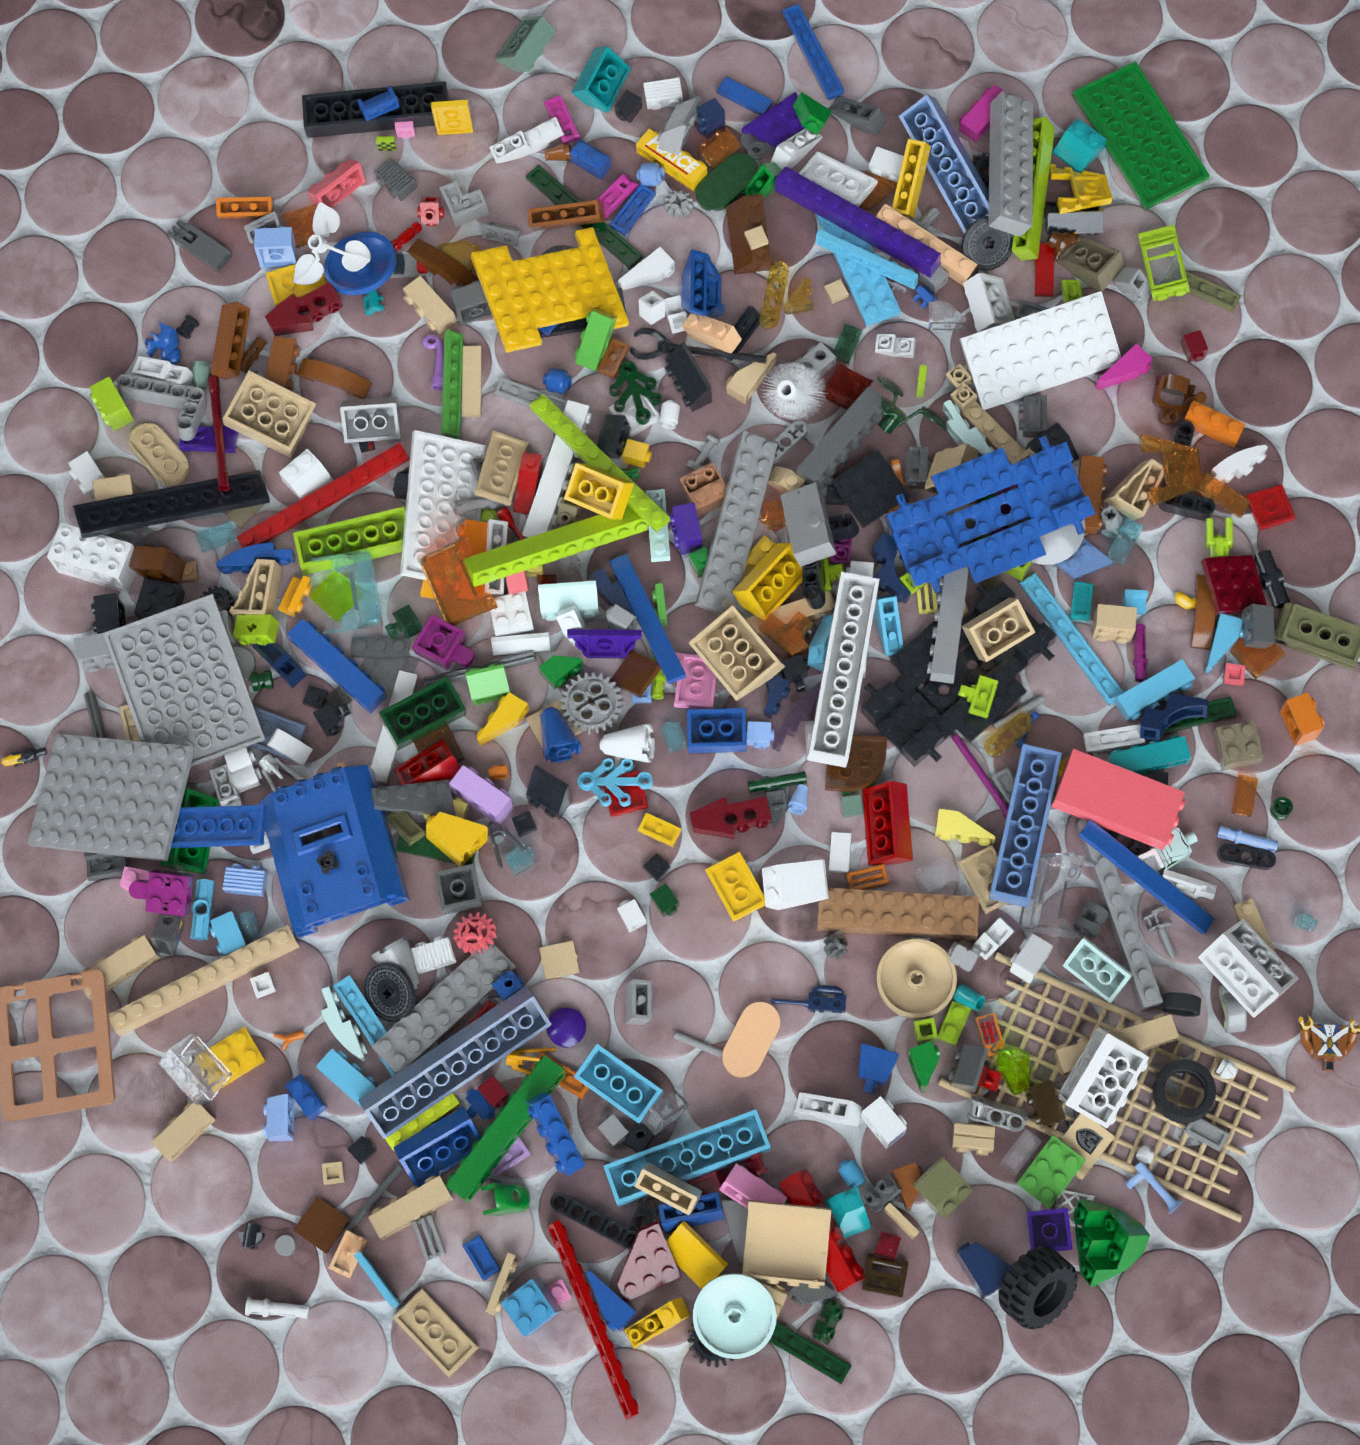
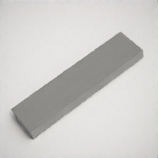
[494,377,567,413]

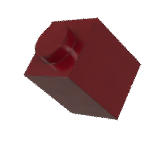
[1181,330,1209,362]
[477,1076,510,1110]
[875,1231,901,1260]

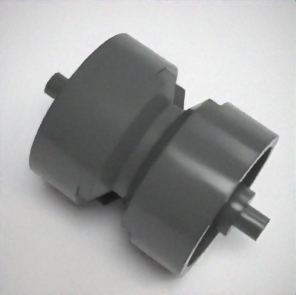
[1073,901,1109,939]

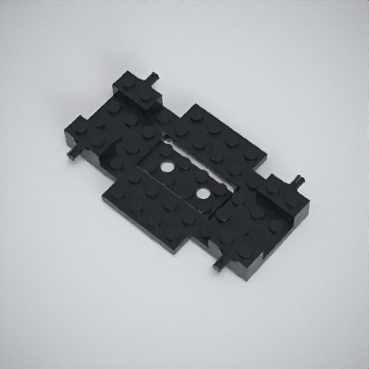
[861,581,1057,768]

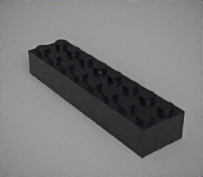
[302,81,449,138]

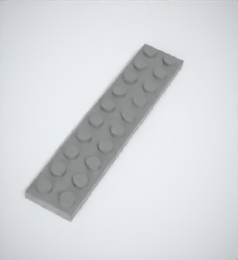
[695,431,778,615]

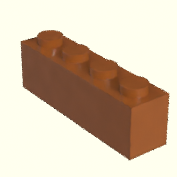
[527,200,605,231]
[210,301,250,380]
[265,336,300,391]
[1078,455,1107,535]

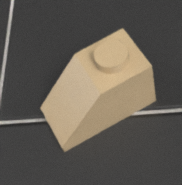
[768,466,805,494]

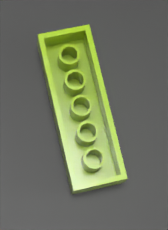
[293,507,406,575]

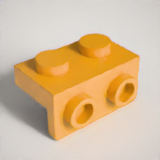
[278,575,312,618]

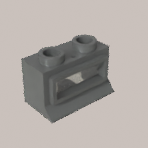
[1019,394,1047,437]

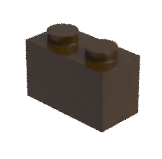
[1025,1080,1066,1129]

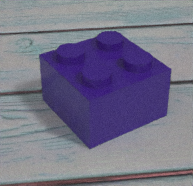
[669,502,703,555]
[1027,1208,1073,1251]

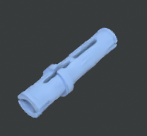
[1217,825,1278,853]

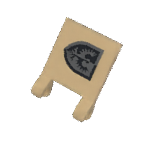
[1061,1113,1115,1180]

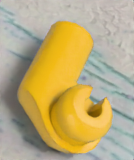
[1174,591,1196,609]

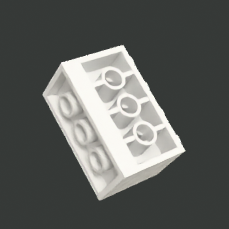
[47,523,136,593]
[1198,919,1299,1018]
[1057,1026,1149,1128]

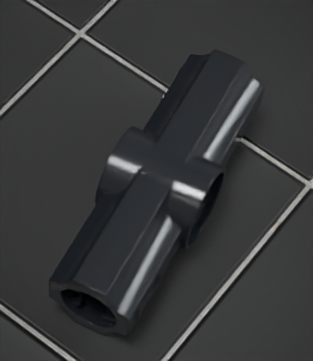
[1254,550,1290,609]

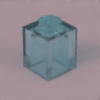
[660,721,687,754]
[504,844,536,877]

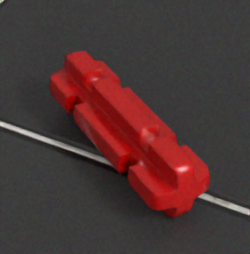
[391,221,422,251]

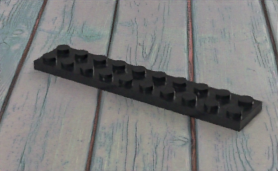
[73,470,270,539]

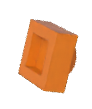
[488,764,510,781]

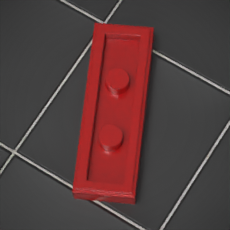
[1034,243,1054,297]

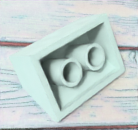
[538,581,599,621]
[1062,937,1132,1003]

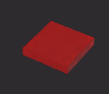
[1245,484,1296,531]
[603,770,649,817]

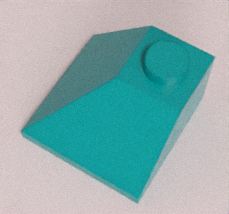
[824,1187,871,1239]

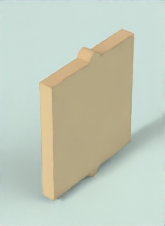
[539,941,580,980]

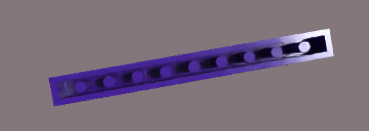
[775,166,941,278]

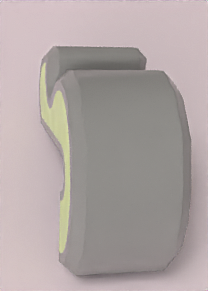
[1219,985,1247,1033]

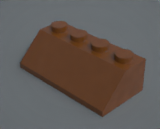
[726,194,771,274]

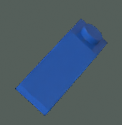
[587,1270,636,1332]

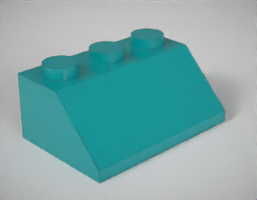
[571,46,632,113]

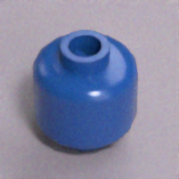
[543,368,572,394]

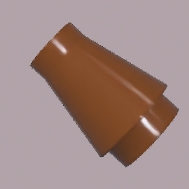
[545,143,571,161]

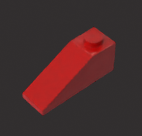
[513,452,544,515]

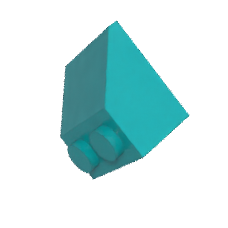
[1053,118,1106,173]

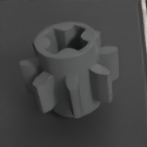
[823,934,848,959]

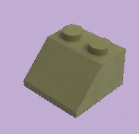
[913,1156,973,1220]

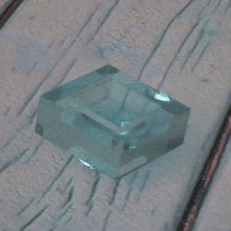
[1293,913,1318,932]

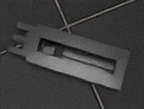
[167,220,232,273]

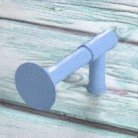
[1125,1161,1184,1214]

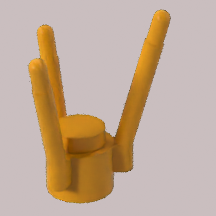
[506,1047,556,1075]

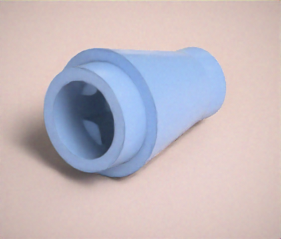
[788,784,808,815]

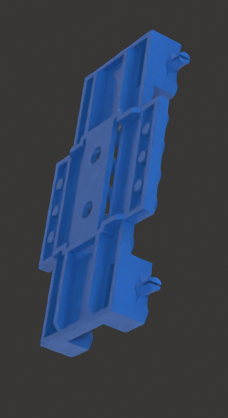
[885,436,1095,593]

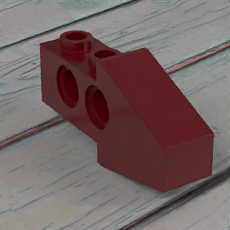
[265,282,343,336]
[690,796,771,839]

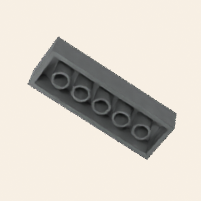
[797,386,886,491]

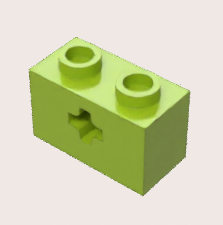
[232,614,279,645]

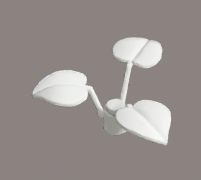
[293,202,371,285]

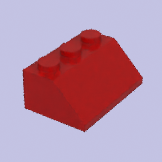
[394,738,461,785]

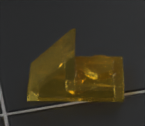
[785,277,814,315]

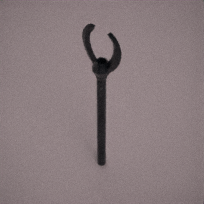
[630,328,767,364]

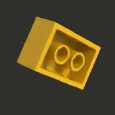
[564,463,634,519]

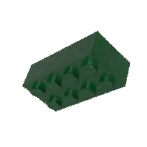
[379,676,466,751]

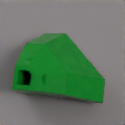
[1073,1199,1150,1287]

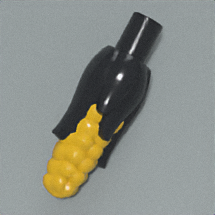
[2,747,47,767]

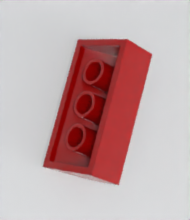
[862,781,913,866]

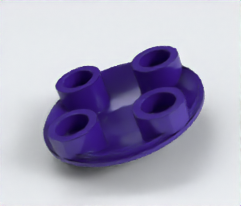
[546,1008,586,1048]

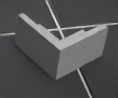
[439,181,489,228]

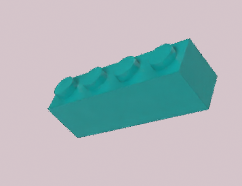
[1107,735,1191,775]

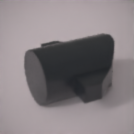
[238,1223,265,1250]

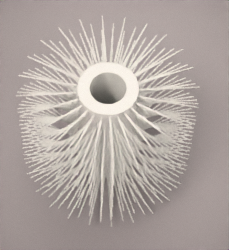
[762,363,826,420]

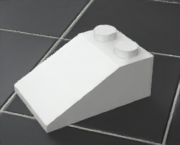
[762,859,829,910]

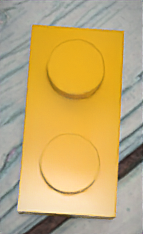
[638,813,682,847]

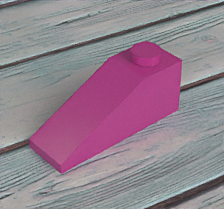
[1095,344,1153,390]

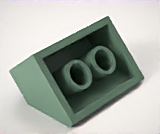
[495,16,556,73]

